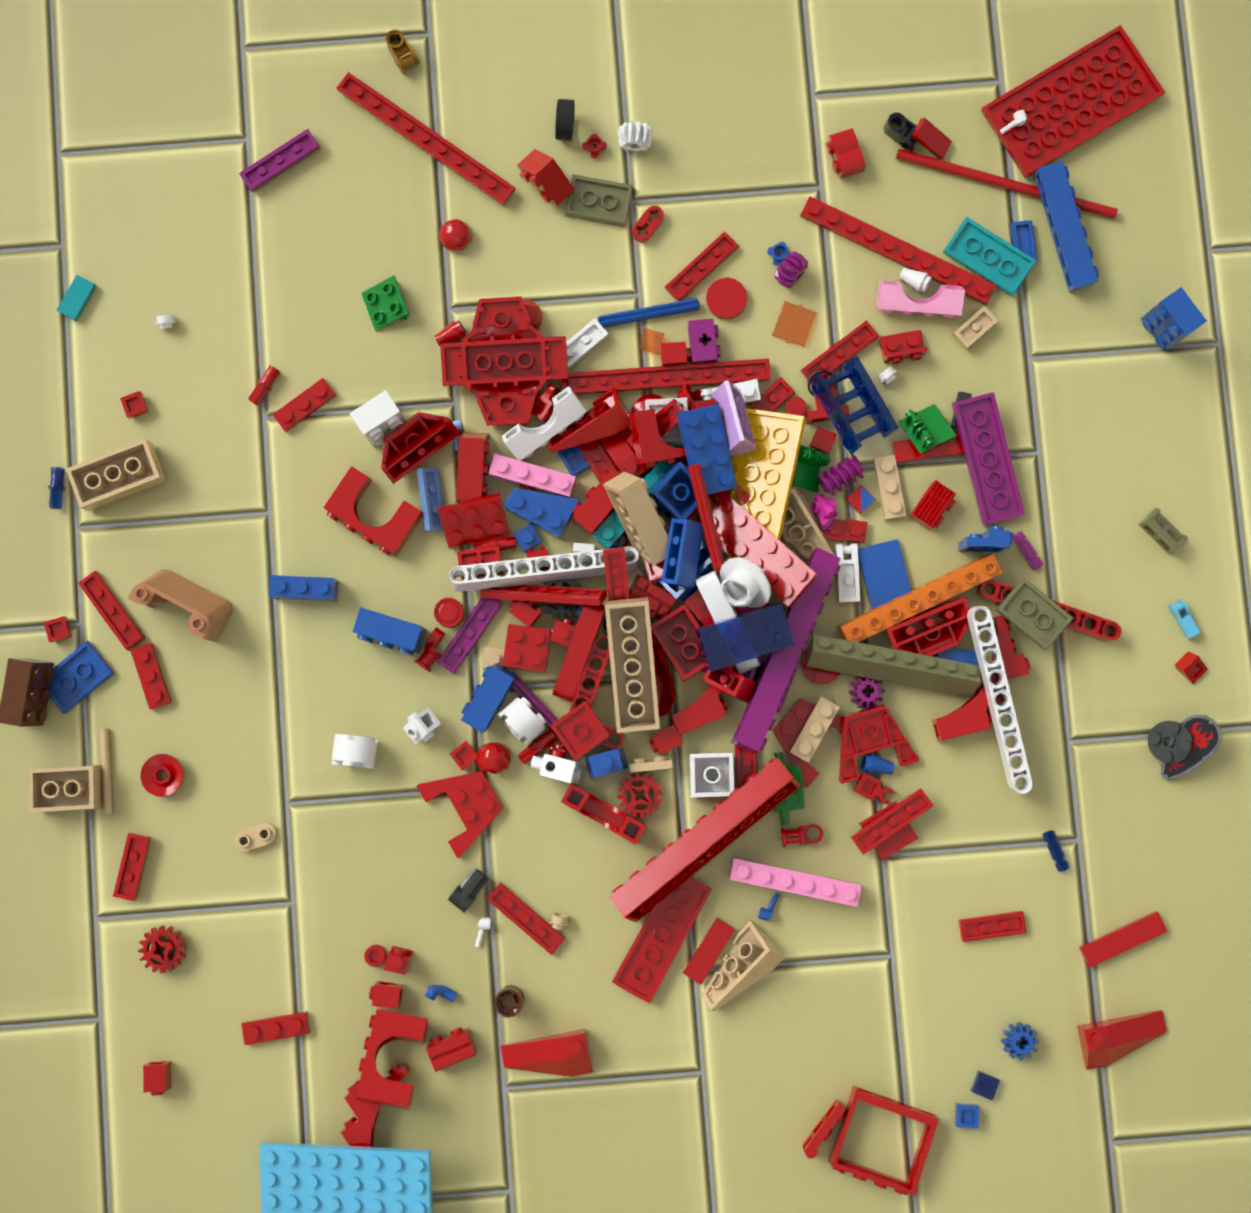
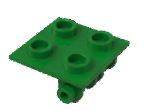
[361,275,409,331]
[898,404,957,454]
[793,445,830,492]

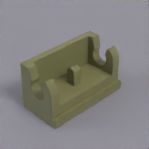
[1138,508,1188,554]

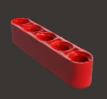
[552,604,605,702]

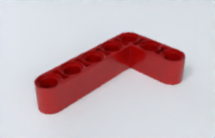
[569,634,625,749]

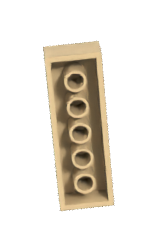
[605,597,660,733]

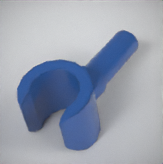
[758,893,780,920]

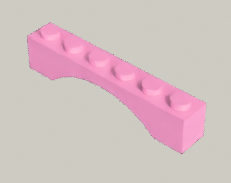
[728,857,862,907]

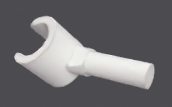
[1000,110,1027,134]
[475,917,491,947]

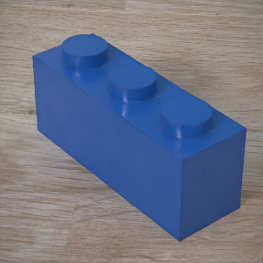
[661,518,703,588]
[269,575,339,602]
[461,663,518,733]

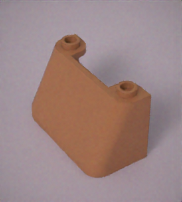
[128,569,233,642]

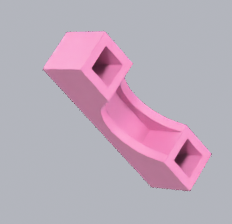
[876,280,965,318]
[488,454,576,498]

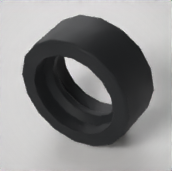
[555,99,575,141]

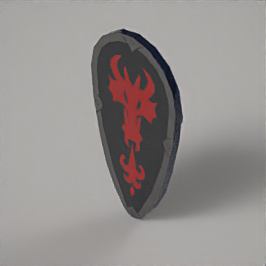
[1161,714,1222,780]

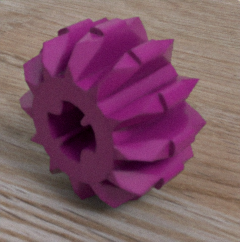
[775,251,808,288]
[848,676,885,709]

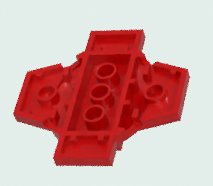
[440,296,569,426]

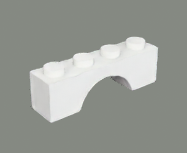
[502,386,587,461]

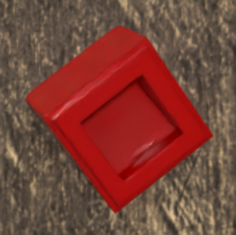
[1175,652,1208,684]

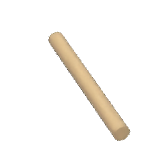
[100,729,113,814]

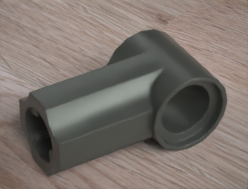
[448,868,489,913]

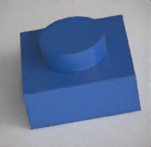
[513,524,542,553]
[955,1103,979,1129]

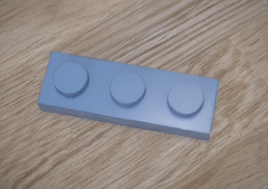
[417,468,444,532]

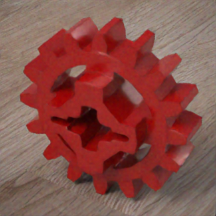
[617,772,663,818]
[138,925,187,974]

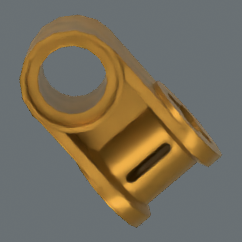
[386,30,420,74]

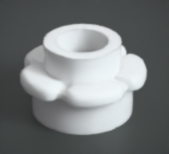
[155,315,176,329]
[878,366,897,385]

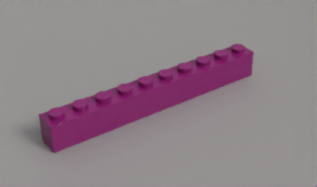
[731,548,841,754]

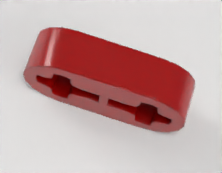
[633,206,664,243]

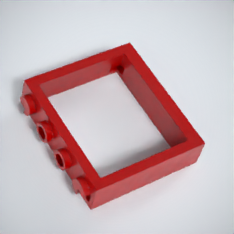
[828,1085,939,1196]

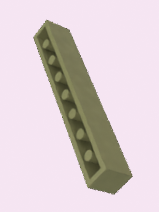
[806,634,980,697]

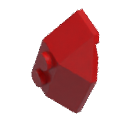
[381,412,461,484]
[886,597,970,656]

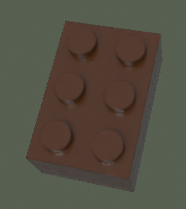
[0,658,54,727]

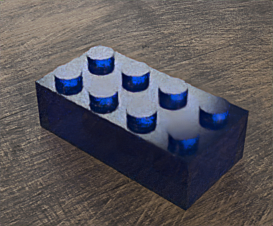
[695,602,795,672]

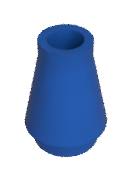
[861,753,894,775]

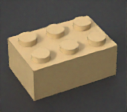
[28,766,102,812]

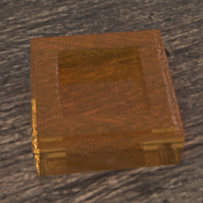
[638,328,664,355]

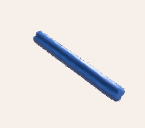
[598,298,700,328]

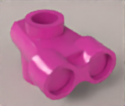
[811,494,838,530]

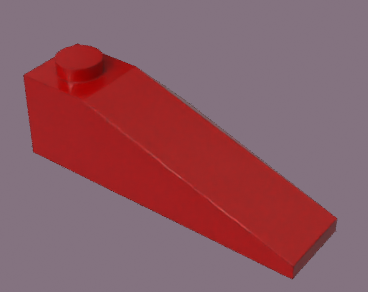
[548,387,630,453]
[500,1029,593,1077]

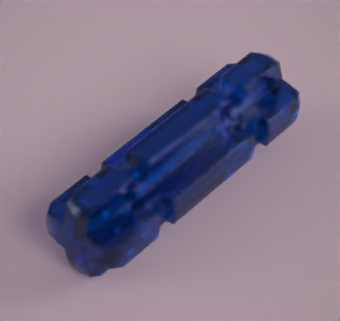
[1043,830,1070,872]

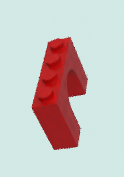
[629,399,716,468]
[323,466,423,556]
[353,1009,429,1110]

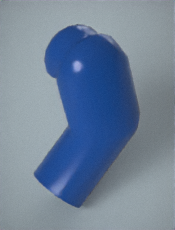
[425,985,458,1003]

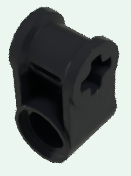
[884,112,917,152]

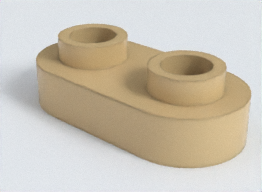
[234,823,277,852]

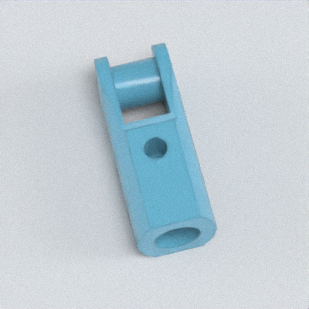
[1169,599,1201,639]

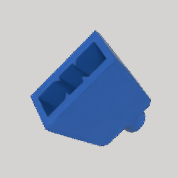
[584,748,628,778]

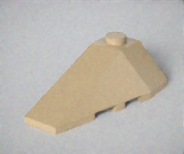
[781,483,836,560]
[702,921,785,1011]

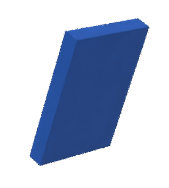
[858,539,911,610]
[50,641,115,714]

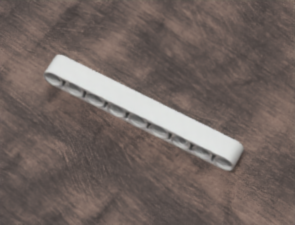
[449,547,639,592]
[967,606,1032,794]

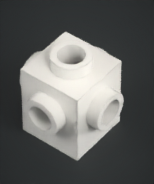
[403,707,441,744]

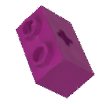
[688,318,721,364]

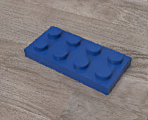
[676,404,737,495]

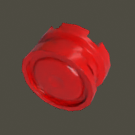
[434,597,465,628]

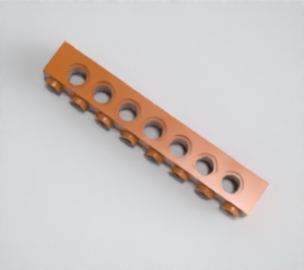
[836,554,1003,642]

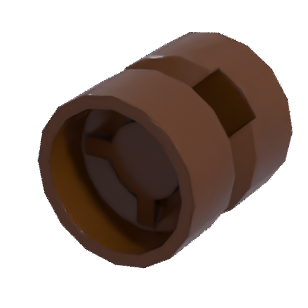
[494,985,525,1018]

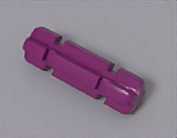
[1013,531,1043,570]

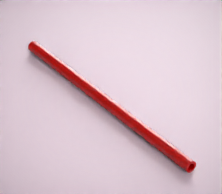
[896,148,1118,219]

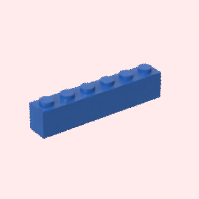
[1034,161,1099,292]

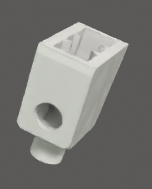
[531,754,584,784]

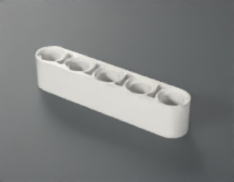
[696,570,761,674]

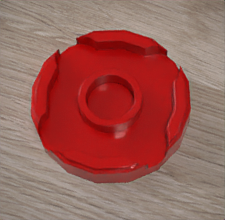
[706,277,747,320]

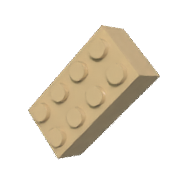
[66,438,167,512]
[603,472,669,565]

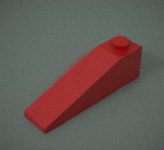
[598,428,660,478]
[1077,1010,1167,1070]

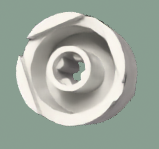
[498,697,546,746]
[331,734,377,769]

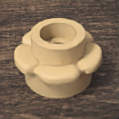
[549,913,570,929]

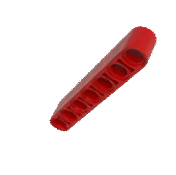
[976,579,1122,642]

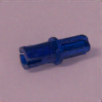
[48,467,65,510]

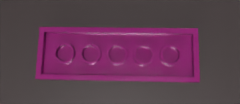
[951,392,1025,525]

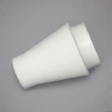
[899,267,932,293]

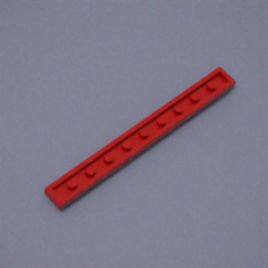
[336,72,515,206]
[800,196,996,305]
[562,358,771,395]

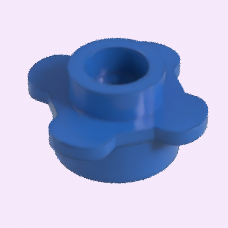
[767,242,791,266]

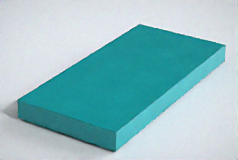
[943,216,1037,297]

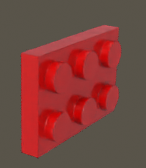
[438,493,510,548]

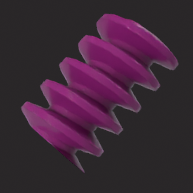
[817,454,864,496]

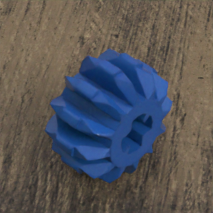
[1001,1022,1039,1061]

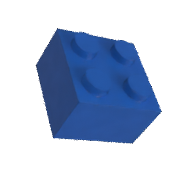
[647,462,697,519]

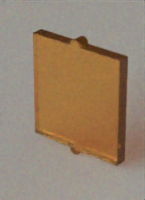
[772,301,817,347]

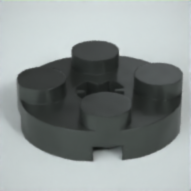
[1148,720,1193,763]

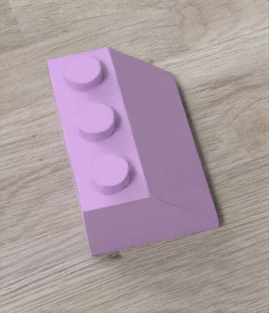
[711,380,757,457]

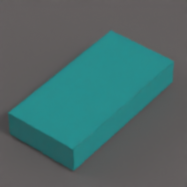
[56,275,97,322]

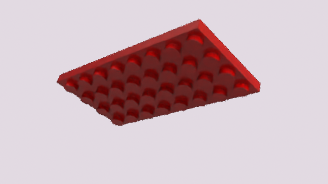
[981,25,1165,178]

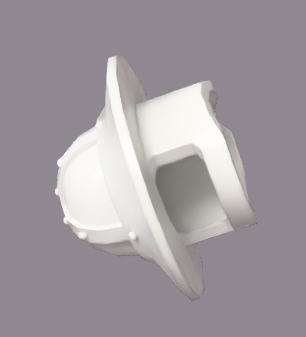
[720,558,771,608]

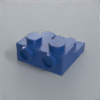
[958,526,1014,553]

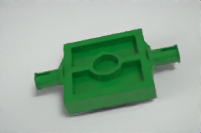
[758,752,805,826]

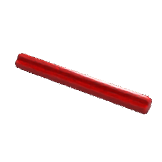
[688,464,724,570]

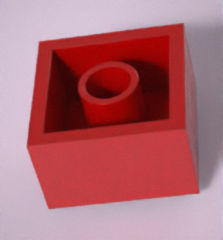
[502,624,552,673]

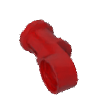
[414,627,445,672]
[781,824,823,848]

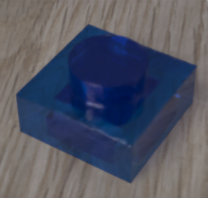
[970,1070,1000,1101]

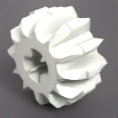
[618,121,652,152]

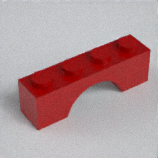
[561,783,646,845]

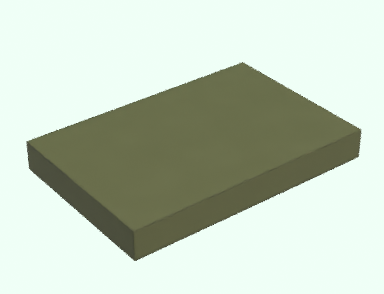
[565,174,633,227]
[996,577,1073,651]

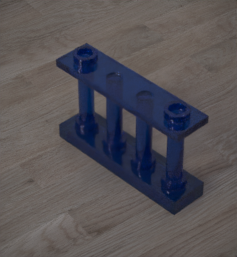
[809,356,899,455]

